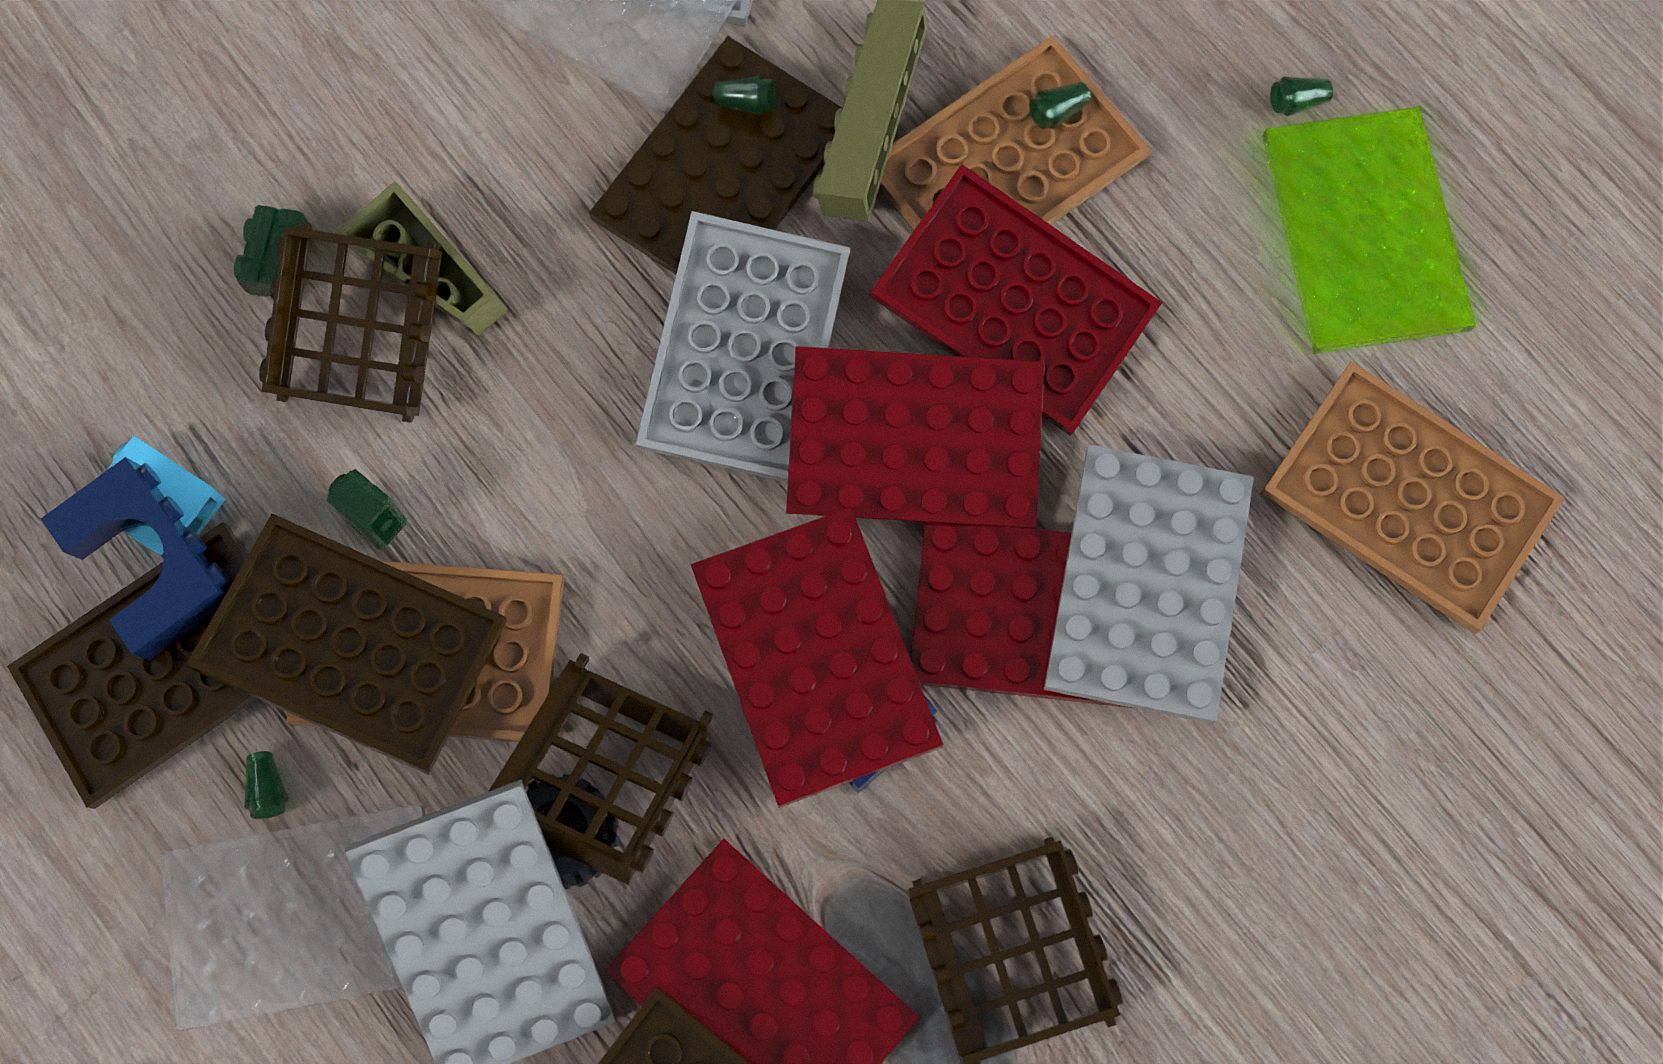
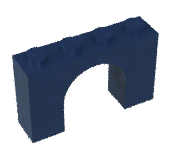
[41,457,230,660]

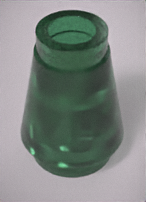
[714,75,775,115]
[1270,77,1333,116]
[1029,82,1091,129]
[244,751,289,819]

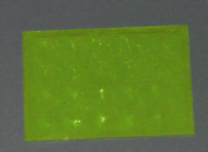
[1262,107,1476,354]

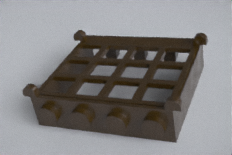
[259,222,442,423]
[488,653,714,885]
[907,837,1123,1064]

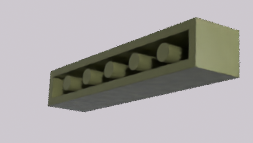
[813,0,928,222]

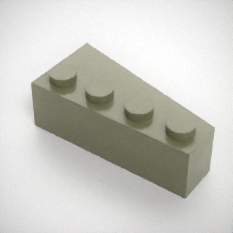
[335,181,509,336]

